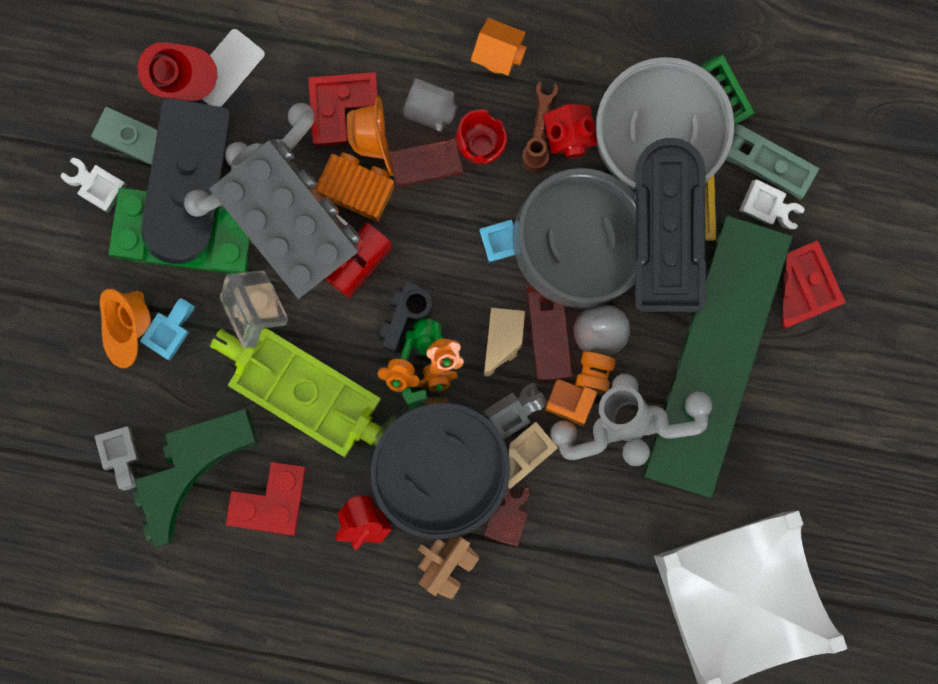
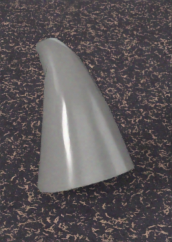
[573,304,630,356]

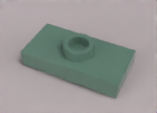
[91,107,158,166]

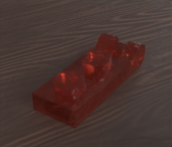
[527,286,572,381]

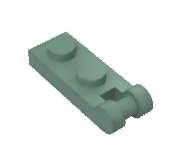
[725,124,820,200]

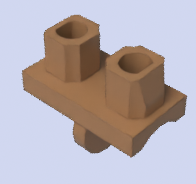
[418,536,479,599]

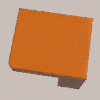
[544,380,597,426]

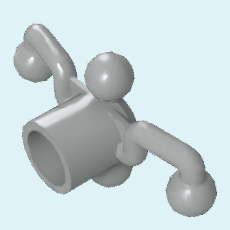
[184,103,315,217]
[550,374,712,466]

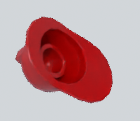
[137,42,218,101]

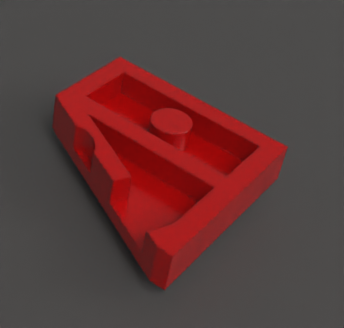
[781,240,846,330]

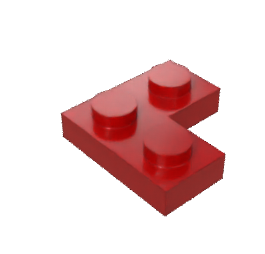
[308,72,378,147]
[226,462,306,536]

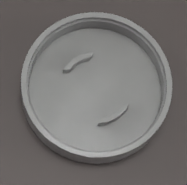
[595,57,734,191]

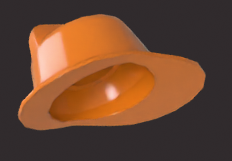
[347,96,394,176]
[100,289,151,368]

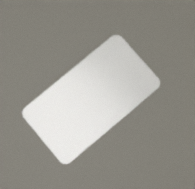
[202,29,265,107]

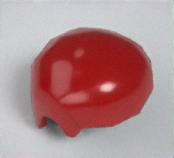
[456,109,508,164]

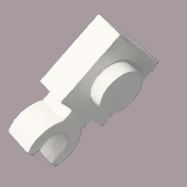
[61,158,126,213]
[739,179,805,230]

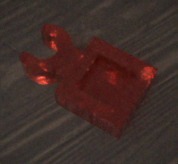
[484,487,529,547]

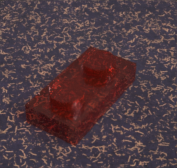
[390,139,463,187]

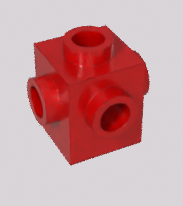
[543,104,597,159]

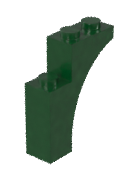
[132,409,259,547]

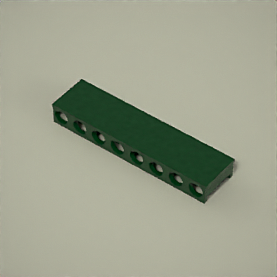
[642,215,792,499]

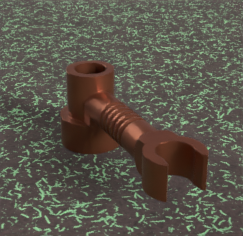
[522,81,558,173]

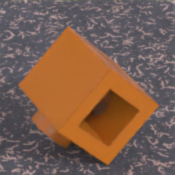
[471,18,527,75]

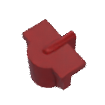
[335,495,392,550]

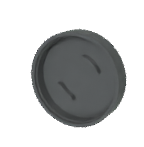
[513,168,635,308]

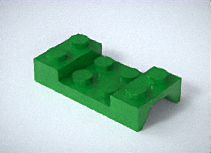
[108,188,250,276]

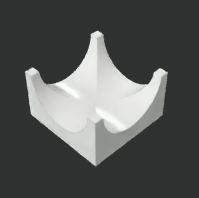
[654,511,848,684]

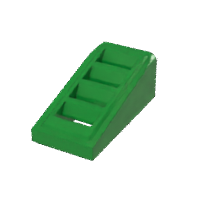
[698,55,755,125]

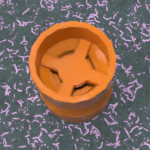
[575,352,616,393]

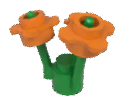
[378,318,464,392]

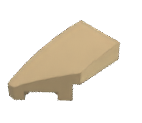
[484,308,525,376]
[508,422,558,489]

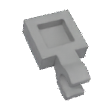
[94,426,139,491]

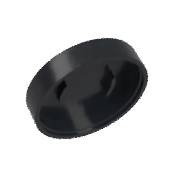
[368,397,510,539]

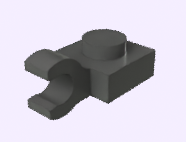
[484,383,547,440]

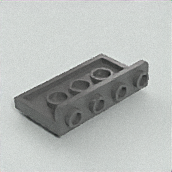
[210,139,361,299]

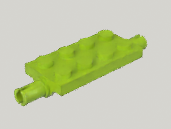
[210,327,381,458]

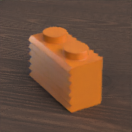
[315,152,395,222]

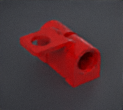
[325,222,393,300]

